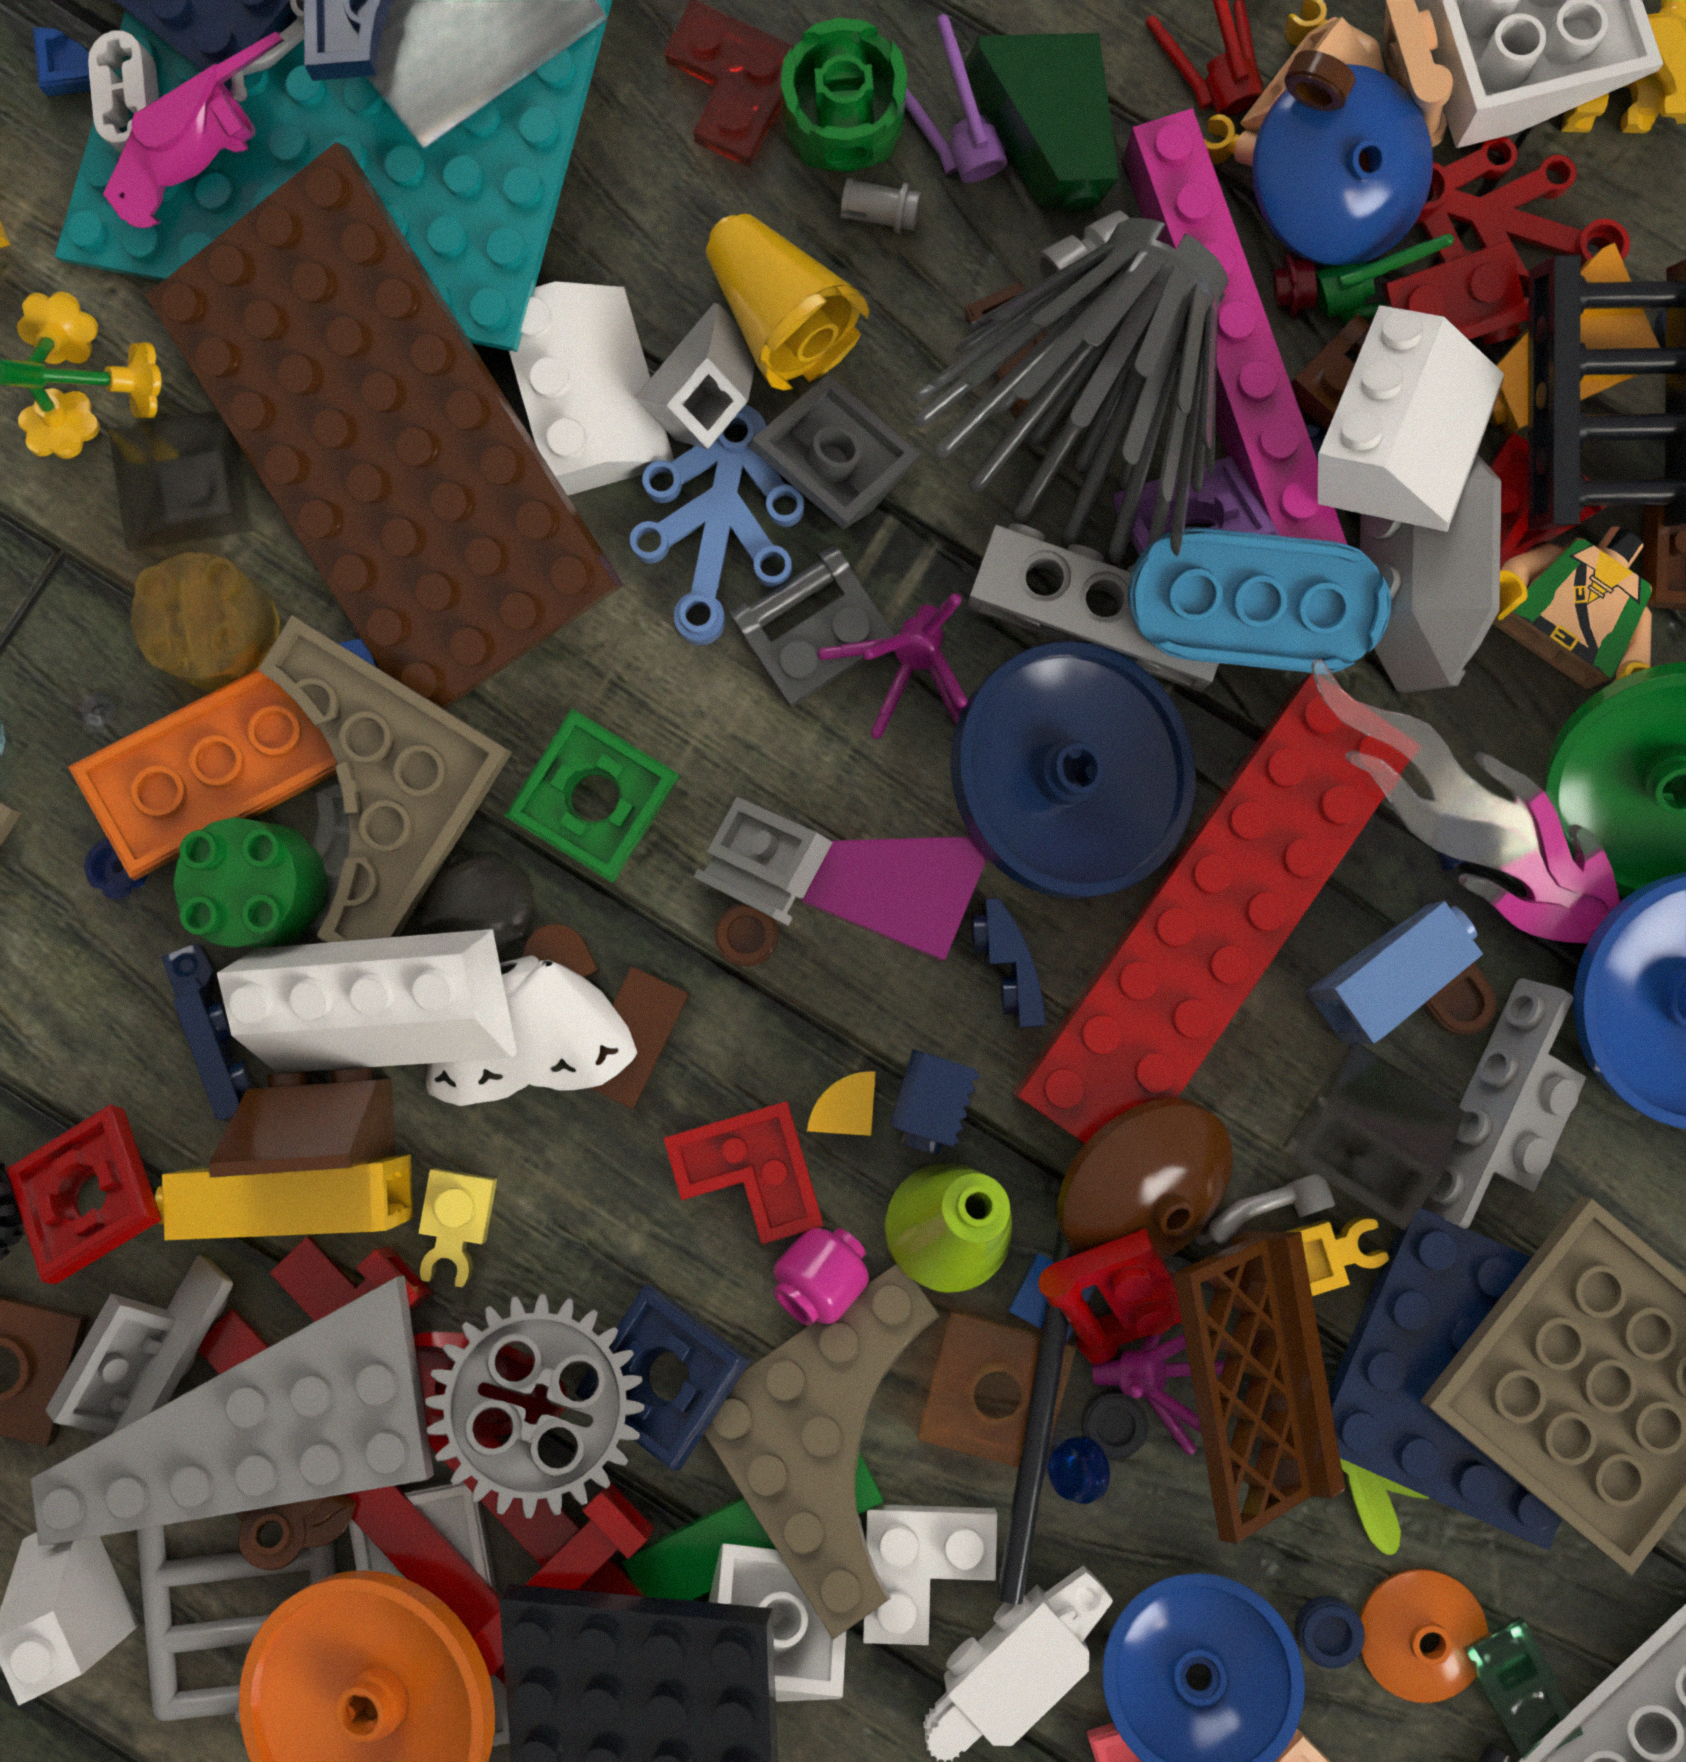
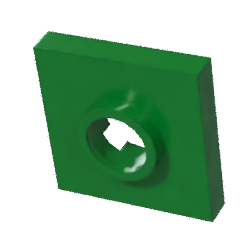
[504,708,681,884]

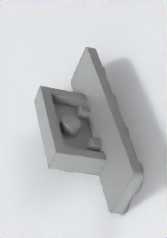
[1415,978,1587,1229]
[45,1255,233,1446]

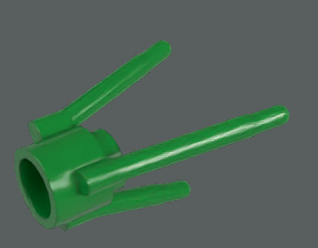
[1315,234,1454,326]

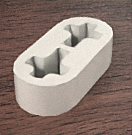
[88,31,159,154]

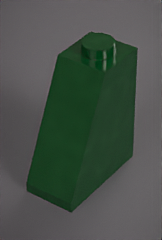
[964,33,1119,213]

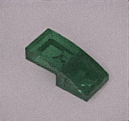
[1463,1616,1584,1760]

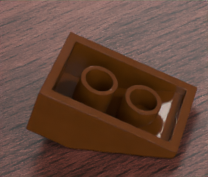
[209,1067,395,1178]

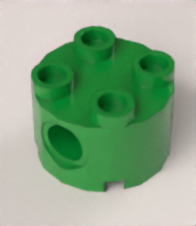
[780,17,907,173]
[173,817,328,948]

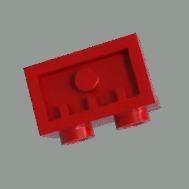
[1381,241,1528,345]

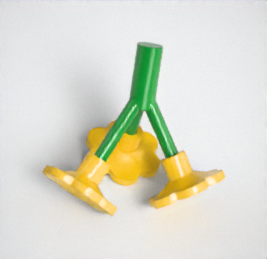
[0,291,162,459]

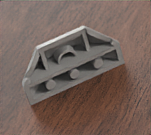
[1360,454,1501,693]

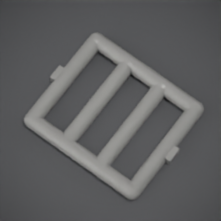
[136,1525,337,1722]

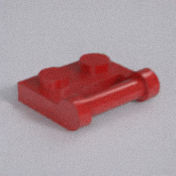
[1038,1228,1182,1364]

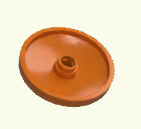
[239,1570,495,1762]

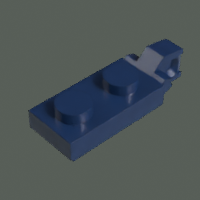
[161,943,256,1122]

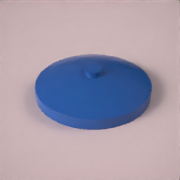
[1573,872,1686,1129]

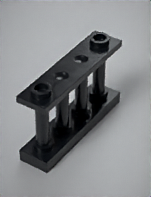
[1528,255,1686,530]

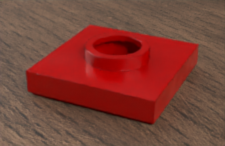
[6,1104,162,1285]

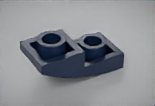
[971,898,1046,1027]

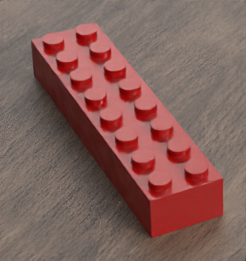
[1012,673,1420,1145]

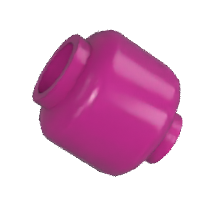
[773,1227,869,1326]

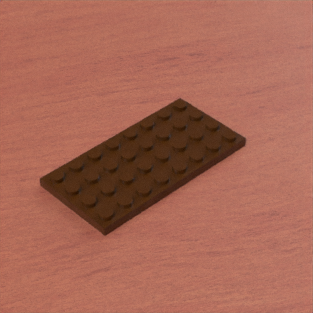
[145,142,624,709]

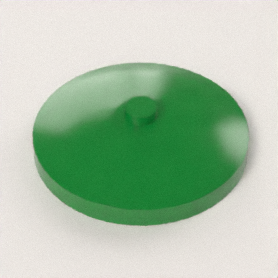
[1543,662,1686,897]

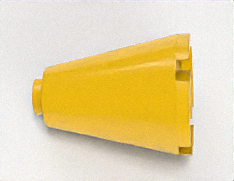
[706,214,869,391]

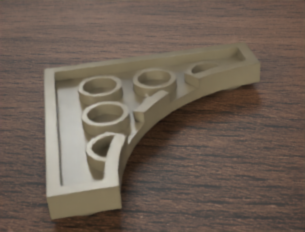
[258,615,512,943]
[704,1264,940,1639]

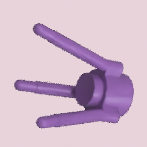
[905,14,1008,183]

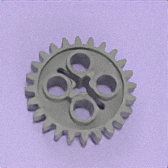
[425,1294,644,1518]

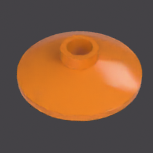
[1359,1568,1489,1703]

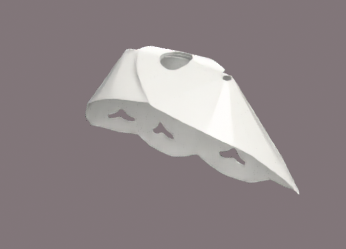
[426,955,638,1106]

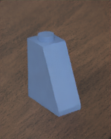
[1304,901,1483,1044]

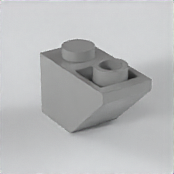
[634,303,756,449]

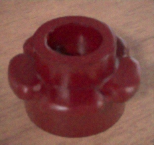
[1273,254,1317,317]

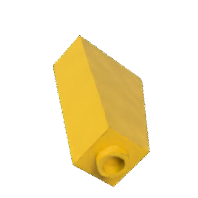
[155,1154,414,1240]

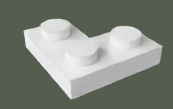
[863,1504,997,1645]

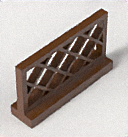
[1174,1231,1345,1544]

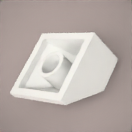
[708,1543,846,1702]

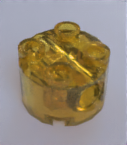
[131,552,280,691]

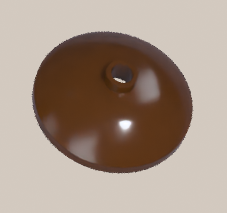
[1057,1098,1233,1260]

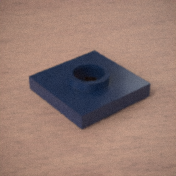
[574,1284,752,1471]

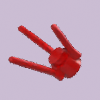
[1146,0,1264,117]

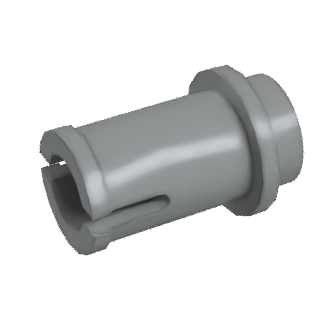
[841,177,921,235]

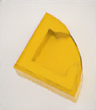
[807,1071,876,1136]

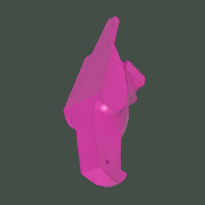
[103,31,284,228]

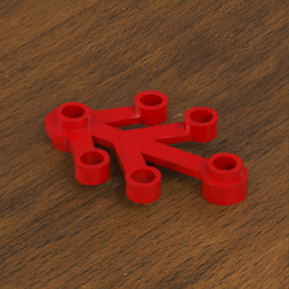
[1415,136,1630,303]

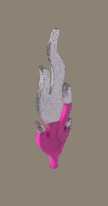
[1311,659,1620,944]

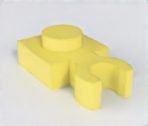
[418,1168,497,1287]

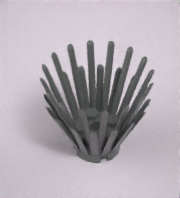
[911,218,1228,563]

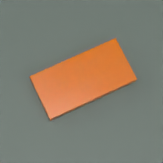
[68,669,338,881]

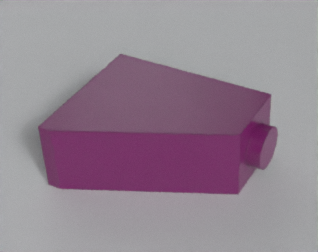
[801,837,987,963]

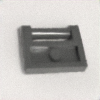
[728,544,894,708]

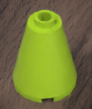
[884,1163,1013,1293]

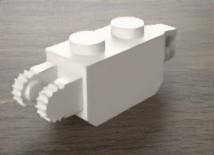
[923,1566,1113,1762]

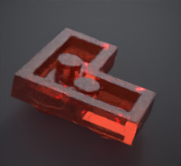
[664,0,795,168]

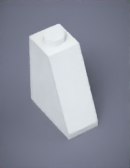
[0,1532,140,1706]

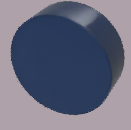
[1295,1596,1365,1669]

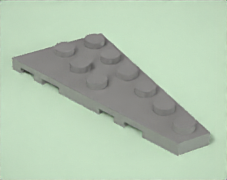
[31,1275,434,1546]

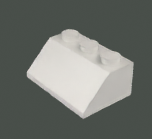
[509,281,674,496]
[1318,305,1504,532]

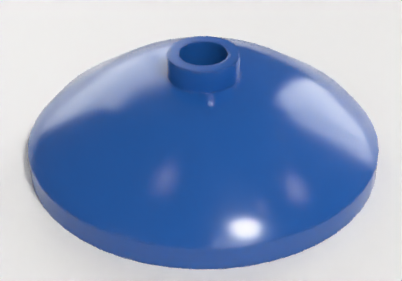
[1252,64,1433,266]
[1102,1573,1305,1762]

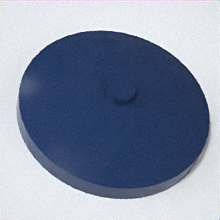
[950,642,1196,899]

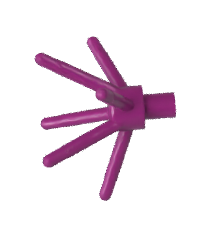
[817,593,968,740]
[1092,1333,1245,1455]

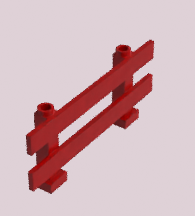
[197,1236,654,1687]

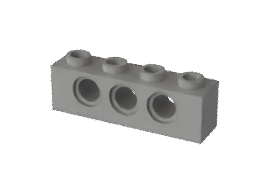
[966,523,1219,692]

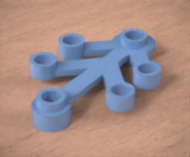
[630,405,804,645]

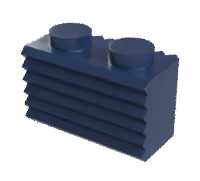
[890,1049,980,1155]

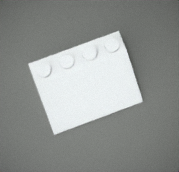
[1415,0,1663,148]

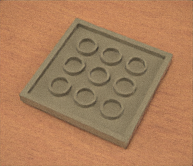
[1420,1195,1686,1575]

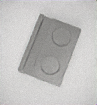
[694,797,833,926]

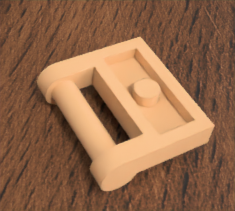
[1382,0,1453,148]

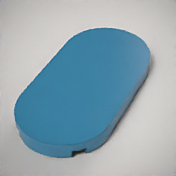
[1127,527,1391,673]

